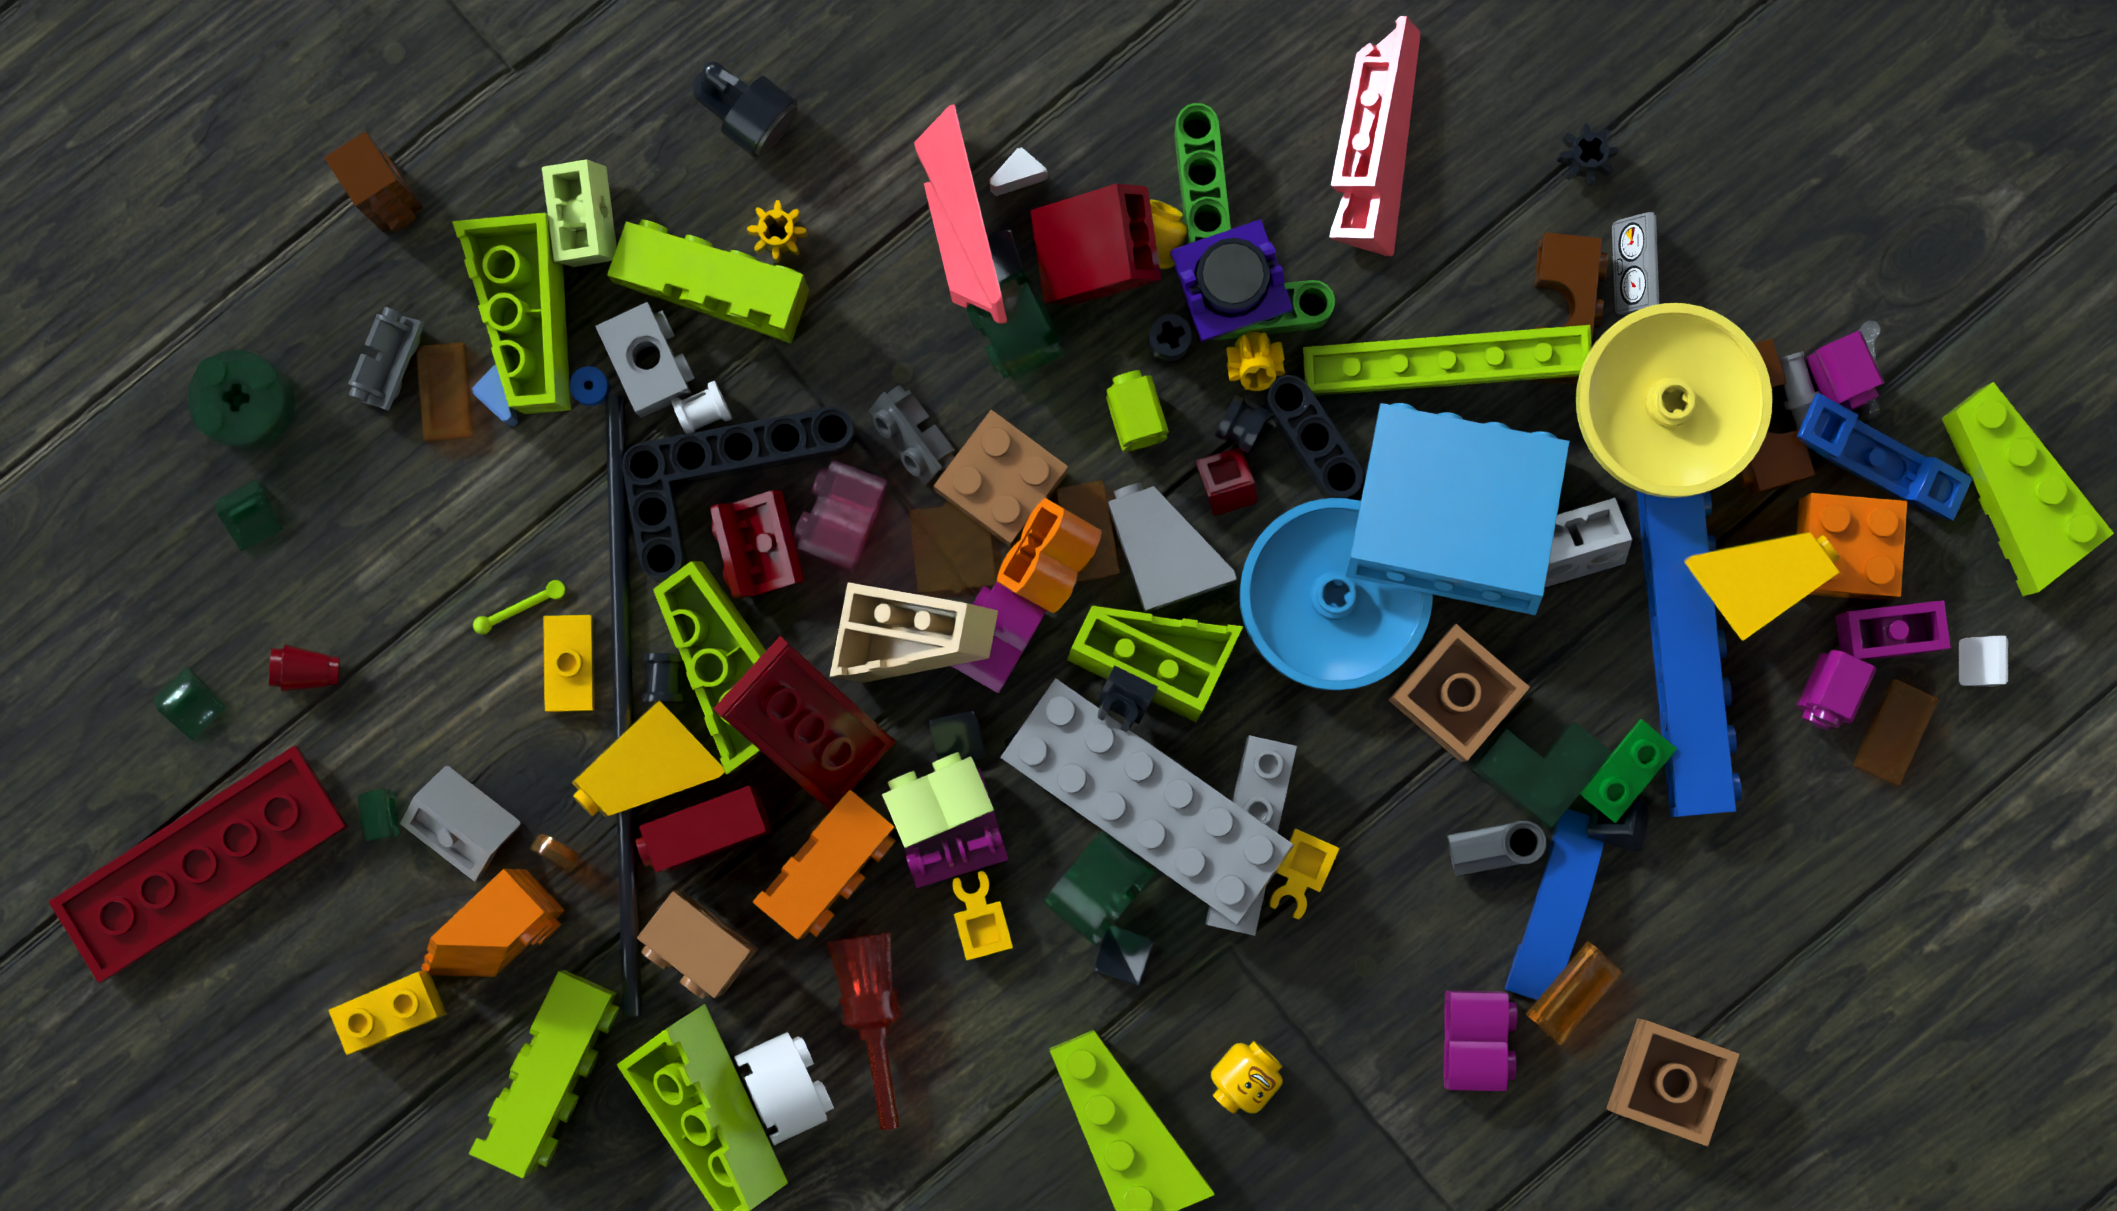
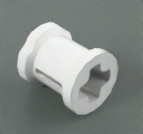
[671,380,732,434]

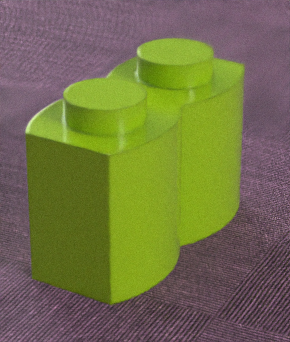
[1106,370,1169,453]

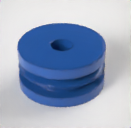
[569,366,610,407]

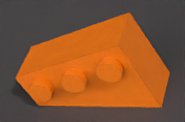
[753,790,896,940]

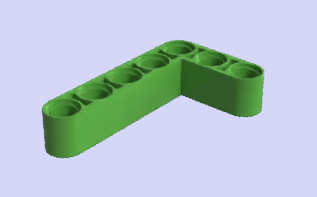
[1174,103,1335,340]

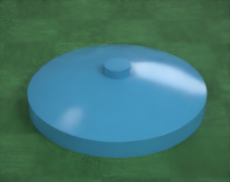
[1239,498,1433,691]

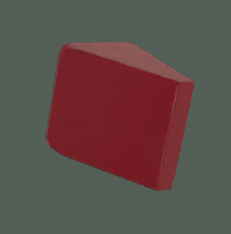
[1196,447,1258,516]

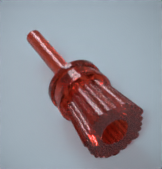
[827,932,902,1130]

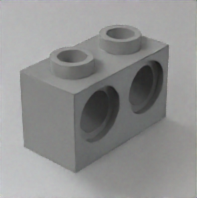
[1545,498,1632,587]

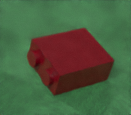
[1031,183,1162,305]
[635,785,774,873]

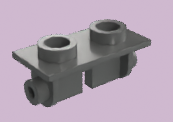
[348,307,425,411]
[869,385,955,486]

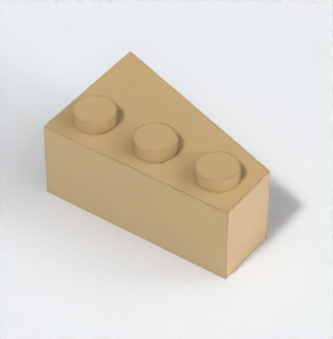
[830,582,998,683]

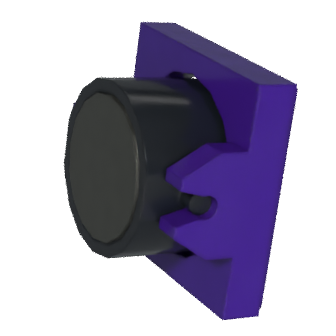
[1170,219,1293,343]

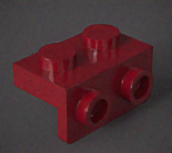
[710,490,805,599]

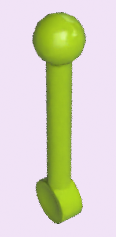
[473,580,566,635]

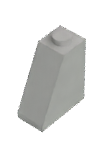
[1108,483,1237,613]

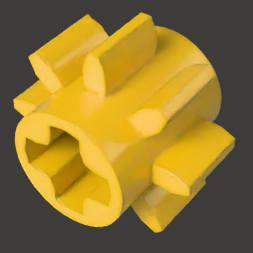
[747,200,808,263]
[1226,332,1285,391]

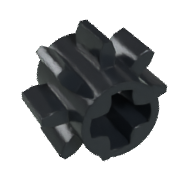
[1557,123,1619,186]

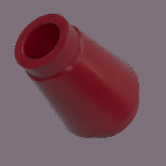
[269,644,340,692]

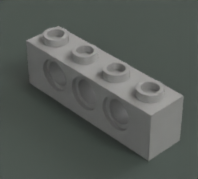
[1205,735,1297,936]

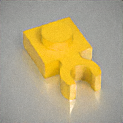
[1269,829,1340,919]
[953,871,1013,961]

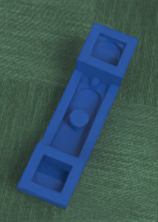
[1796,394,1973,521]
[1505,807,1604,1004]

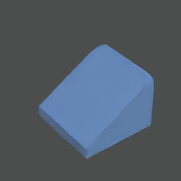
[472,364,518,427]

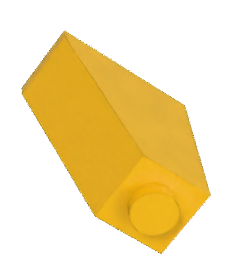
[1684,532,1840,641]
[572,701,725,817]

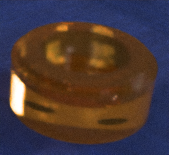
[530,833,580,873]

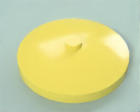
[1576,303,1772,498]

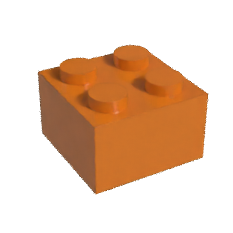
[1797,493,1907,601]

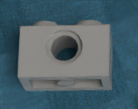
[595,302,695,418]

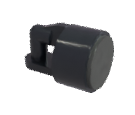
[693,61,798,158]

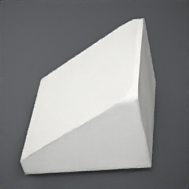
[990,147,1048,196]
[1959,636,2008,687]

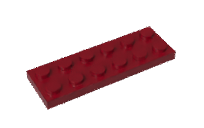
[48,745,349,983]

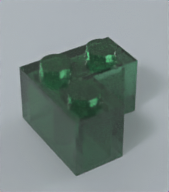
[1470,722,1612,828]

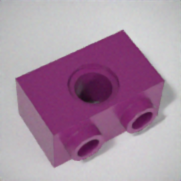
[1835,600,1951,661]

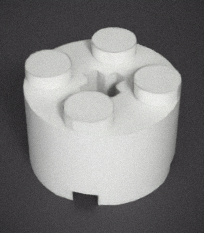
[734,1032,834,1145]

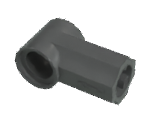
[1447,821,1546,876]

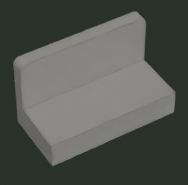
[400,766,520,882]

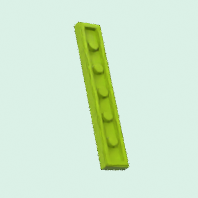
[1303,325,1592,396]

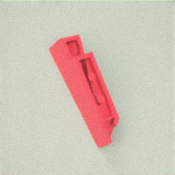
[1330,16,1420,256]
[914,104,1007,324]

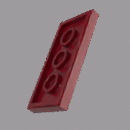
[713,636,896,811]

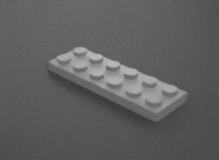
[1001,678,1294,925]

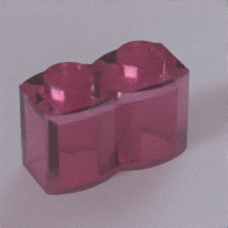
[794,460,888,573]

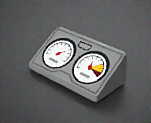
[1612,212,1659,315]

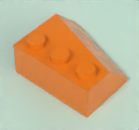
[421,869,565,977]

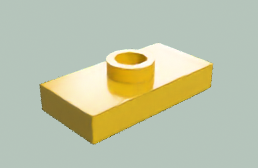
[543,615,595,712]

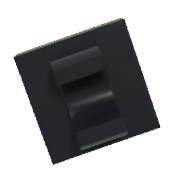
[1096,665,1158,732]

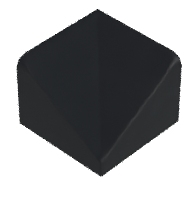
[1093,924,1154,986]

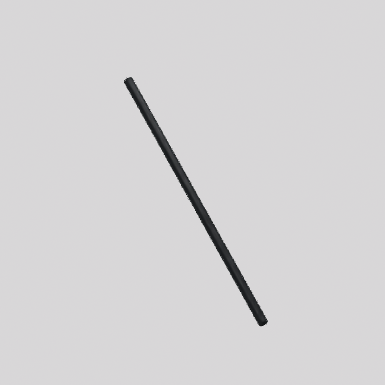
[605,395,642,1017]

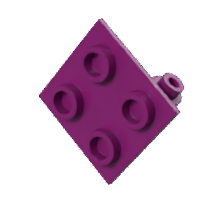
[904,768,1008,888]

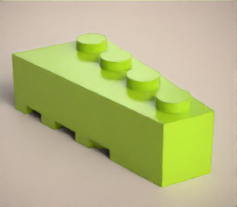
[653,561,766,775]
[617,1004,788,1211]
[1050,1030,1215,1211]

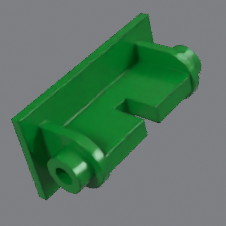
[1579,719,1677,823]

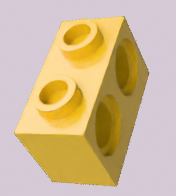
[328,970,447,1055]

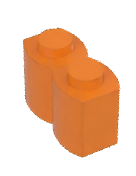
[997,498,1102,614]

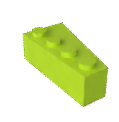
[452,213,571,414]
[607,219,810,343]
[1941,382,2114,596]
[469,970,619,1178]

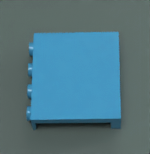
[1345,403,1570,615]

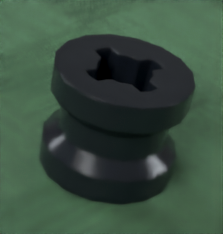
[1215,394,1270,453]

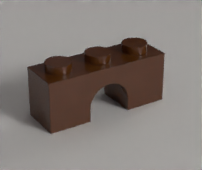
[324,131,423,233]
[1528,232,1608,386]
[1737,338,1815,496]

